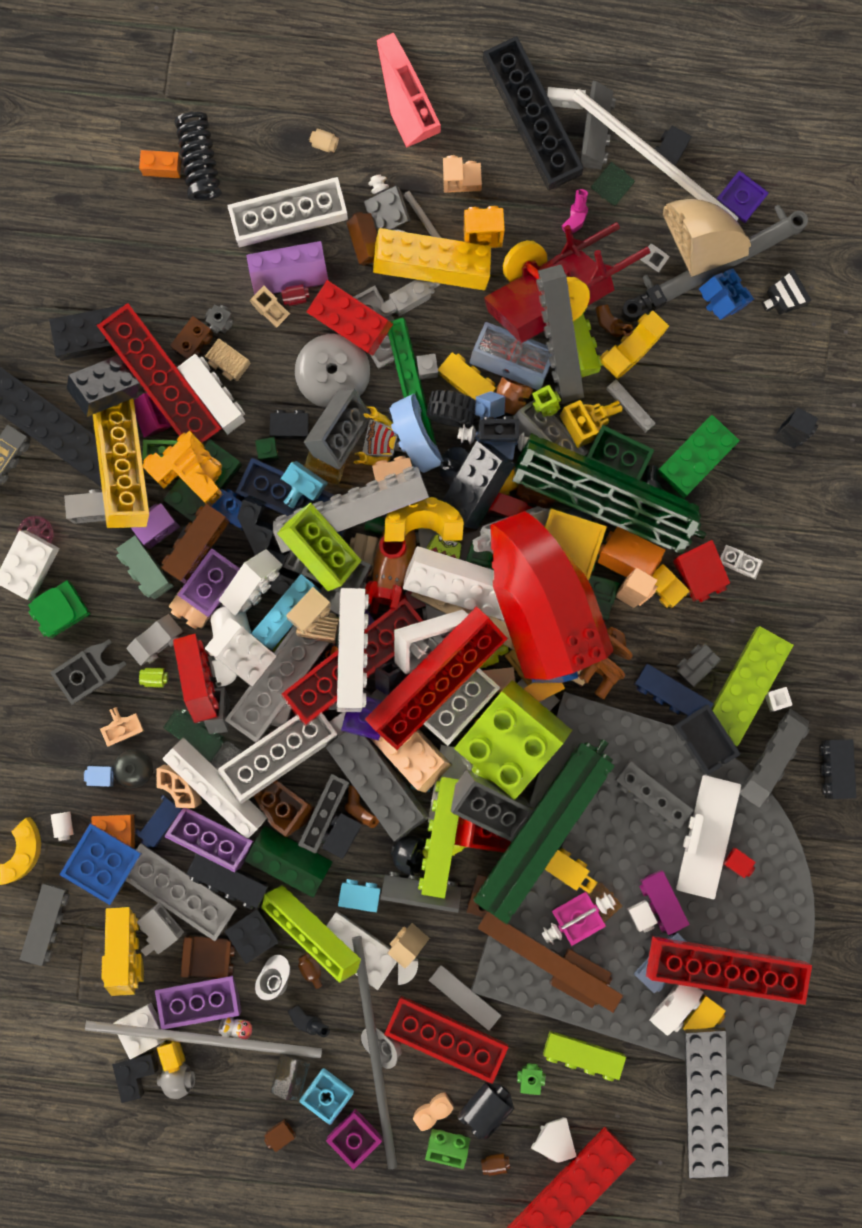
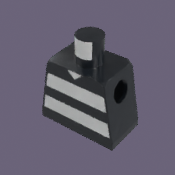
[762,269,811,315]

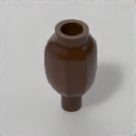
[298,953,322,989]

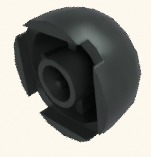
[113,750,153,788]

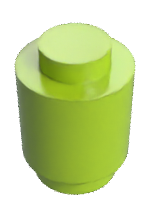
[139,668,168,687]

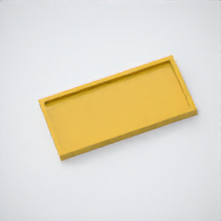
[545,509,607,581]

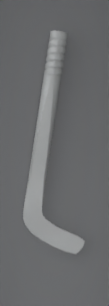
[404,191,441,238]

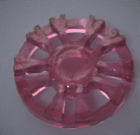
[17,516,53,543]

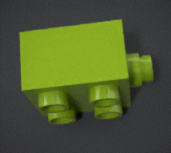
[454,680,572,800]

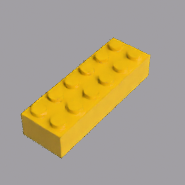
[373,228,491,290]

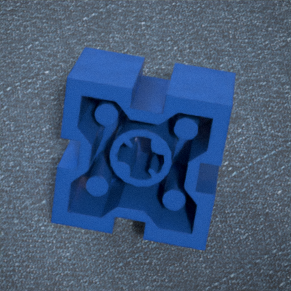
[699,268,754,320]

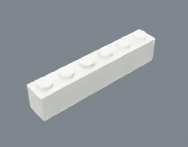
[163,737,267,838]

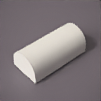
[547,87,586,109]

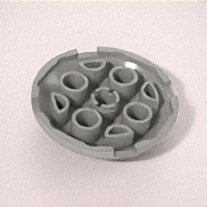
[295,334,370,408]

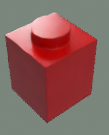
[723,848,756,878]

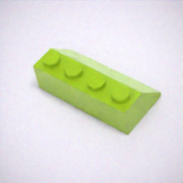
[573,311,603,378]
[277,503,362,591]

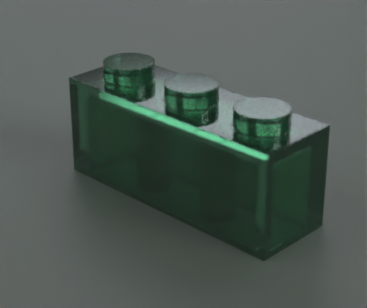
[163,708,226,761]

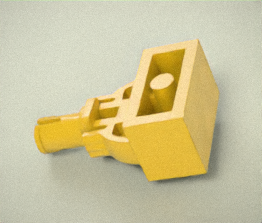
[560,400,622,448]

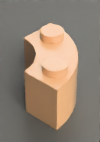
[157,765,202,808]

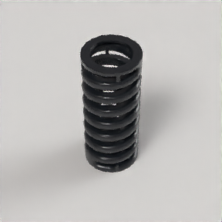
[174,112,222,201]

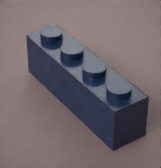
[634,664,714,716]

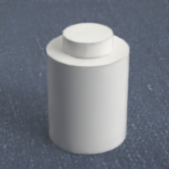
[51,812,74,841]

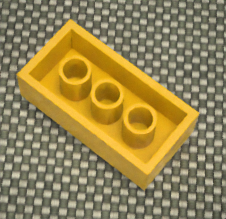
[104,907,139,996]

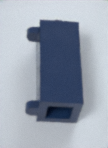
[135,794,183,848]

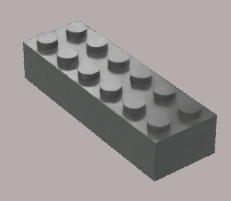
[326,732,430,841]

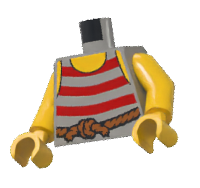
[354,406,406,466]

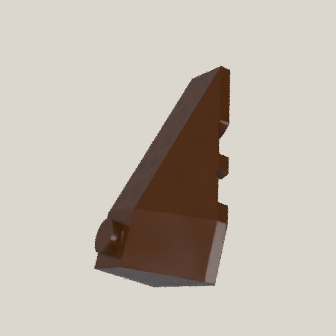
[254,780,315,837]

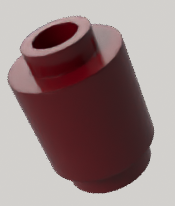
[281,284,310,306]

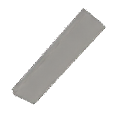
[429,965,501,1030]

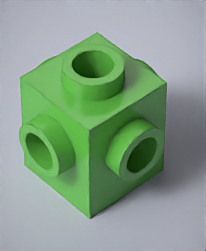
[517,1063,546,1095]

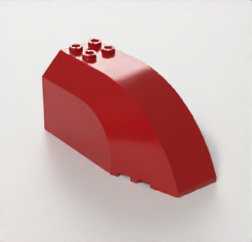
[490,511,614,680]

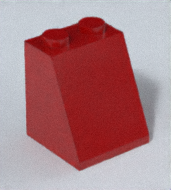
[673,540,730,603]

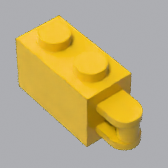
[545,847,598,894]

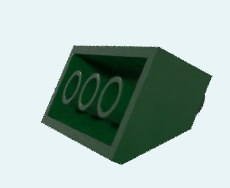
[245,826,333,898]

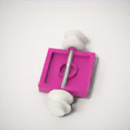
[542,892,616,946]

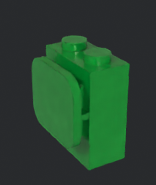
[28,580,91,639]

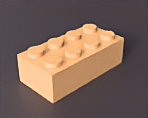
[370,729,452,793]

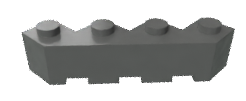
[740,709,810,807]

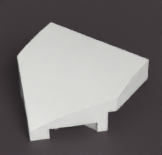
[531,1117,577,1163]

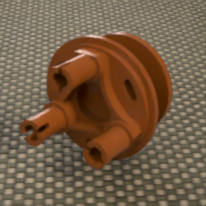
[578,627,633,699]

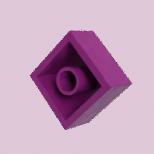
[326,1108,383,1170]

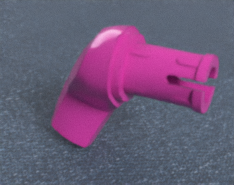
[562,189,588,234]

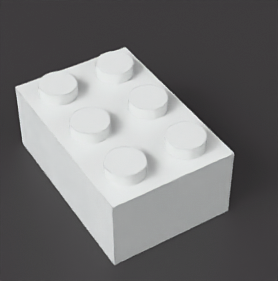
[0,530,60,600]
[219,549,282,616]
[205,618,276,686]

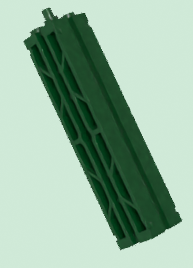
[512,433,706,554]
[473,739,615,925]

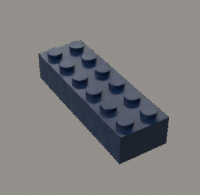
[236,458,348,539]

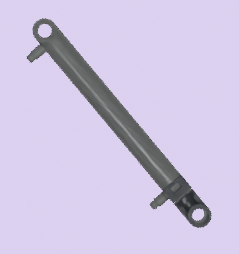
[621,205,808,322]

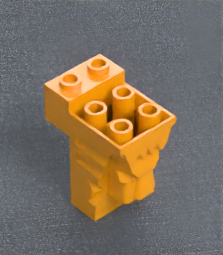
[142,431,224,506]

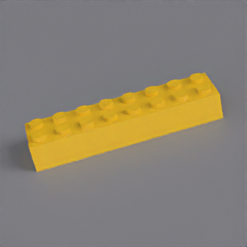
[93,398,149,528]

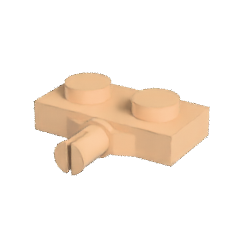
[100,707,144,747]

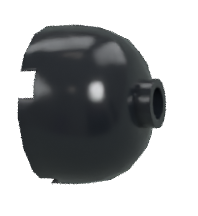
[391,835,426,876]

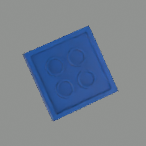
[60,823,142,905]

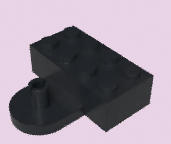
[440,441,516,529]

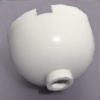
[208,652,237,688]

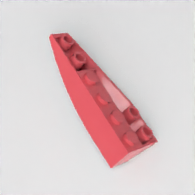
[377,33,441,148]

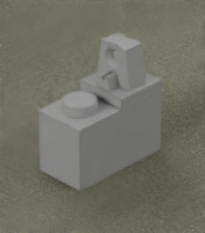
[137,902,184,956]

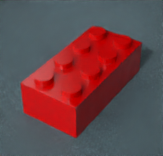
[307,280,393,356]
[173,634,219,723]

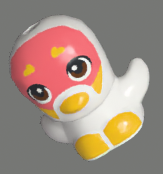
[219,1017,252,1039]

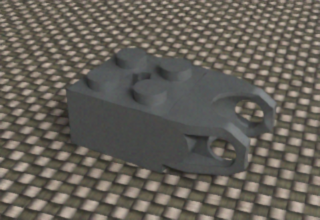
[50,639,127,705]

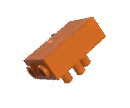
[598,527,666,577]

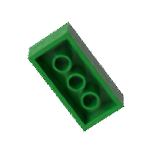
[657,415,740,498]

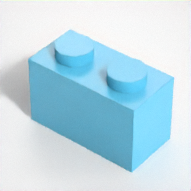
[338,879,381,913]

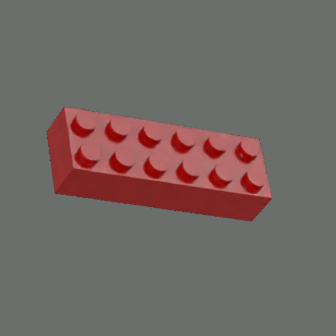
[384,995,508,1084]

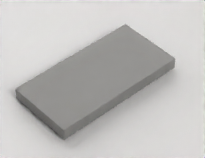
[354,286,395,369]

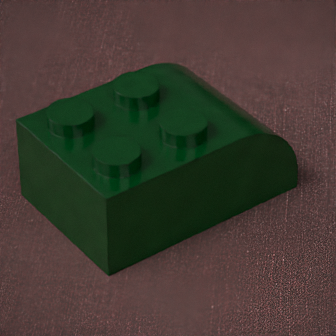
[587,425,654,480]

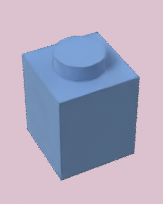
[475,391,505,418]

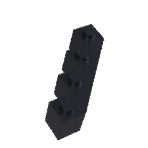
[237,495,300,595]

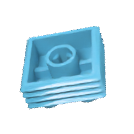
[300,1068,354,1125]

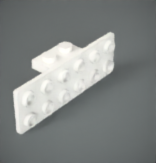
[676,775,741,899]

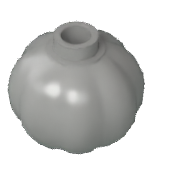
[157,1062,195,1099]

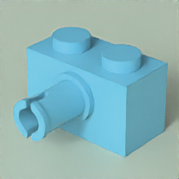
[281,461,328,508]

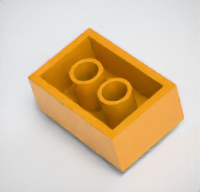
[464,206,504,248]

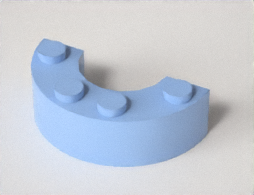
[389,394,444,473]

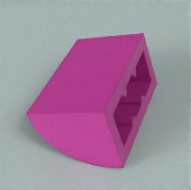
[134,393,171,437]

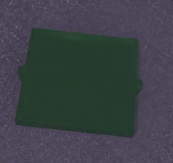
[591,162,635,207]

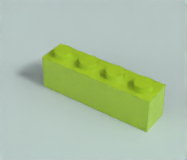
[543,1031,626,1081]

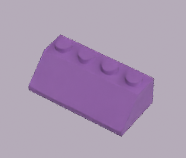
[246,241,329,295]
[165,808,253,872]
[155,976,242,1029]

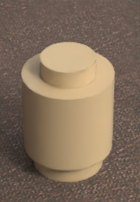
[310,129,339,153]

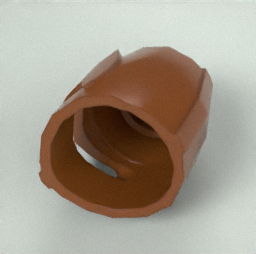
[495,377,533,415]

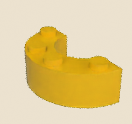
[600,311,669,379]
[385,497,464,542]
[0,817,41,885]

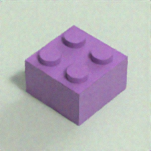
[131,504,180,549]

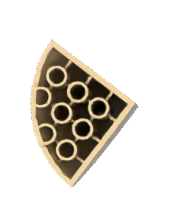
[663,199,751,277]

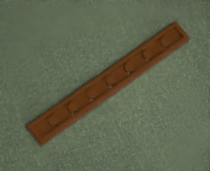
[478,911,624,1013]

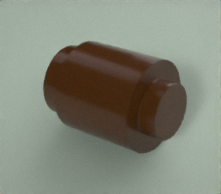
[481,1153,511,1176]

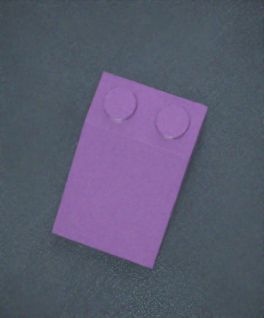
[177,548,240,618]

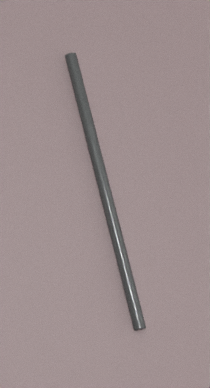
[352,936,397,1169]

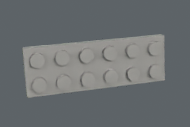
[126,843,237,941]

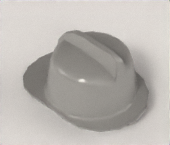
[255,955,290,1000]
[361,1028,402,1069]

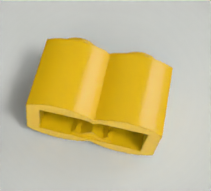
[652,564,690,608]
[157,1041,186,1073]

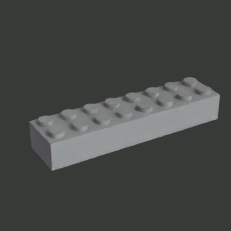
[273,466,429,553]

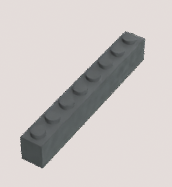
[536,265,584,404]

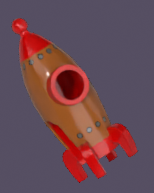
[365,529,417,614]

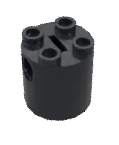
[458,1082,515,1140]

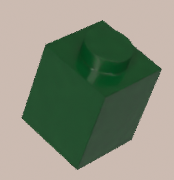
[255,437,279,463]

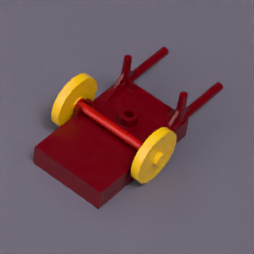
[484,222,651,344]

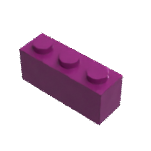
[639,870,690,935]

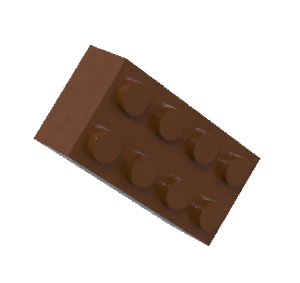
[162,504,230,584]

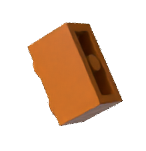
[139,150,182,178]

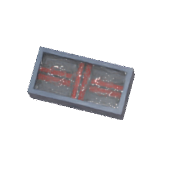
[469,322,552,390]

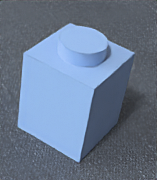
[84,766,114,786]

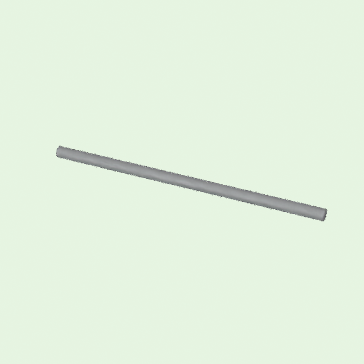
[85,1020,322,1058]

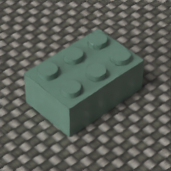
[116,536,174,599]

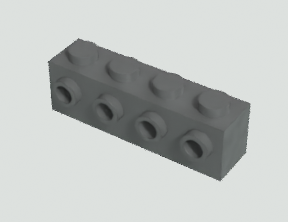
[615,762,694,829]

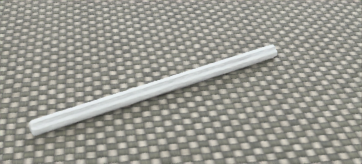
[572,89,738,221]

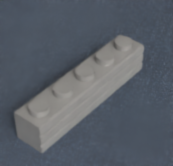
[606,380,656,433]

